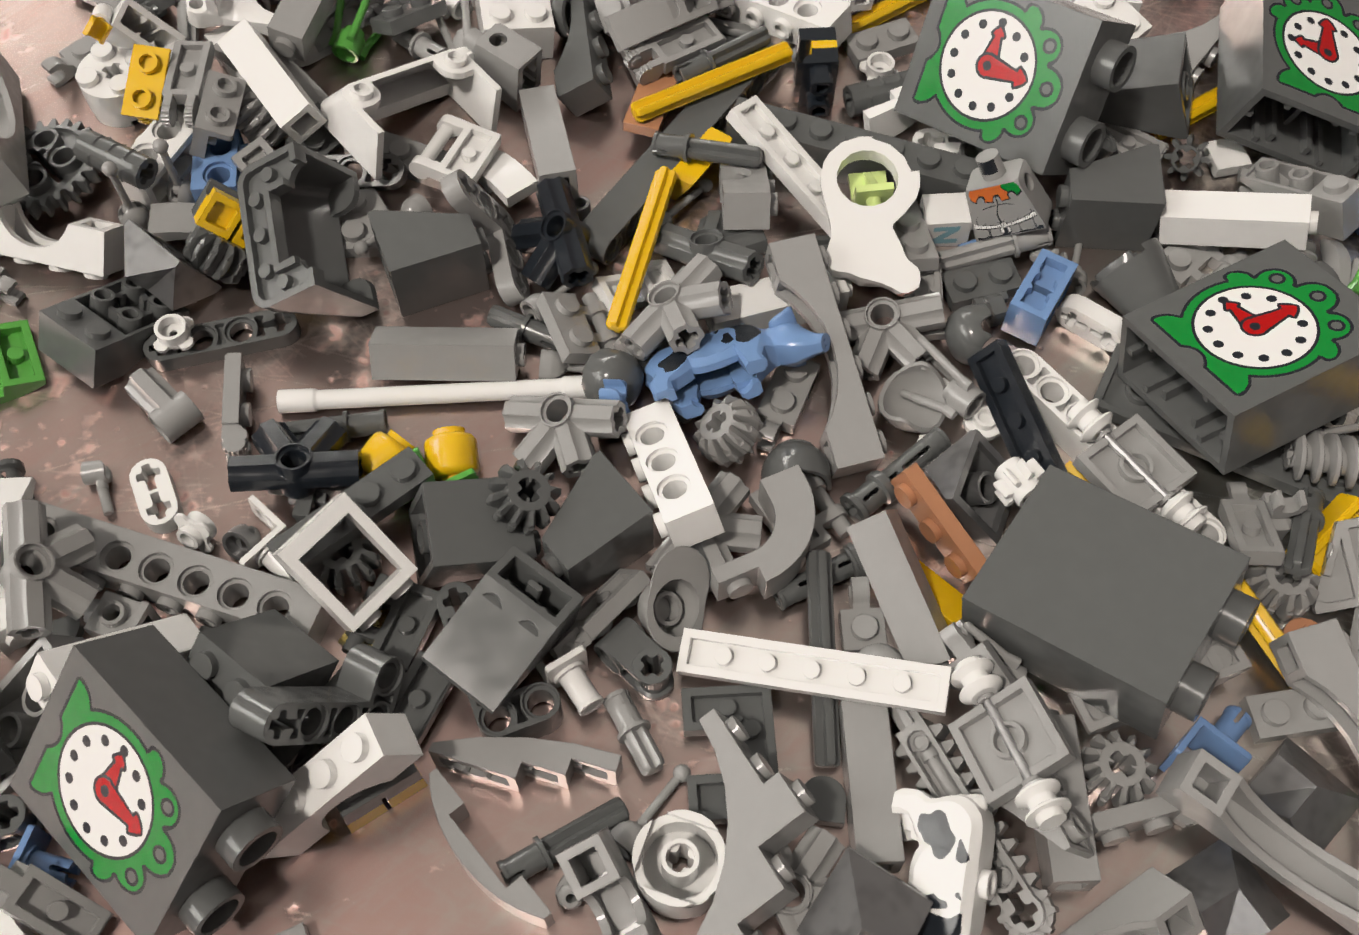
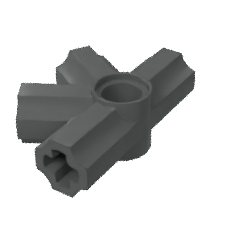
[654,210,768,286]

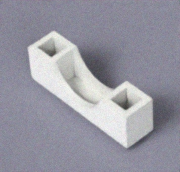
[0,202,124,280]
[263,713,423,859]

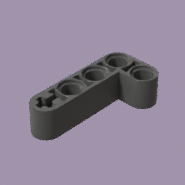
[436,581,564,739]
[228,643,405,746]

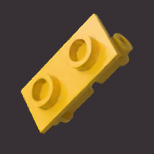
[121,44,171,125]

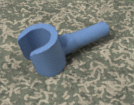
[599,379,631,414]

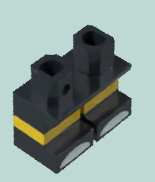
[794,27,839,117]

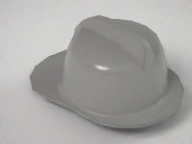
[637,546,709,652]

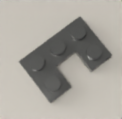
[681,685,779,825]

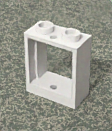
[272,492,418,632]

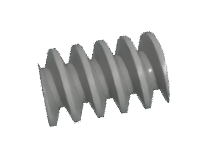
[1283,430,1359,489]

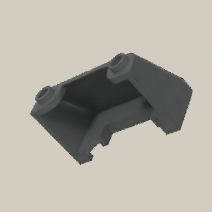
[237,141,379,317]

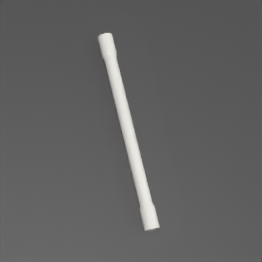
[276,375,586,414]

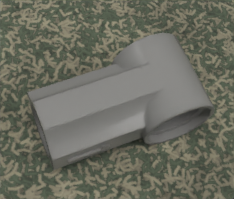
[124,367,204,444]

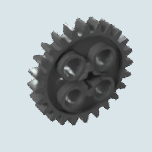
[19,118,102,220]

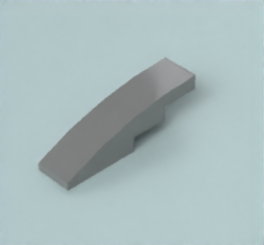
[429,737,623,792]

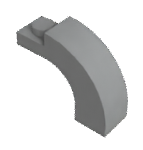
[710,465,815,601]

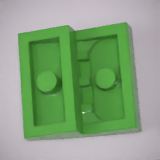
[0,319,46,404]

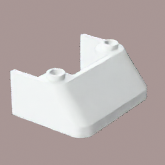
[320,49,502,180]

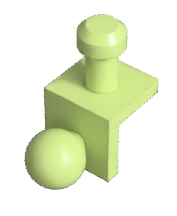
[847,170,895,206]

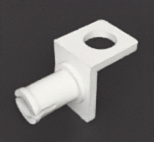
[239,494,295,582]
[535,645,604,716]

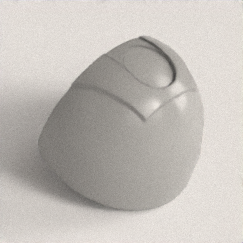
[878,361,946,433]

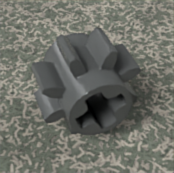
[1163,134,1213,181]

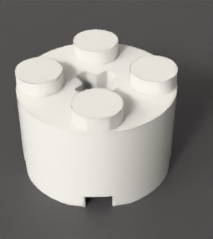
[75,41,138,128]
[632,810,726,919]

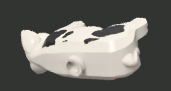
[892,788,997,935]

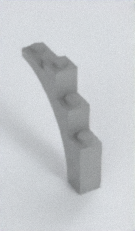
[697,709,819,935]

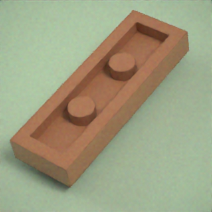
[890,462,987,584]

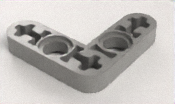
[440,169,530,307]

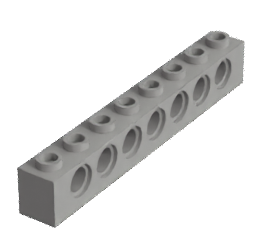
[21,499,333,645]

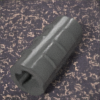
[843,70,908,118]
[73,129,158,190]

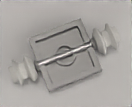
[1066,398,1208,532]
[947,656,1077,831]

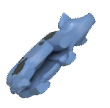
[645,306,830,419]

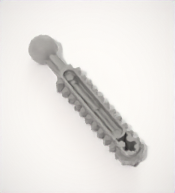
[858,643,1059,935]

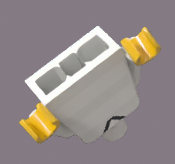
[82,0,186,67]

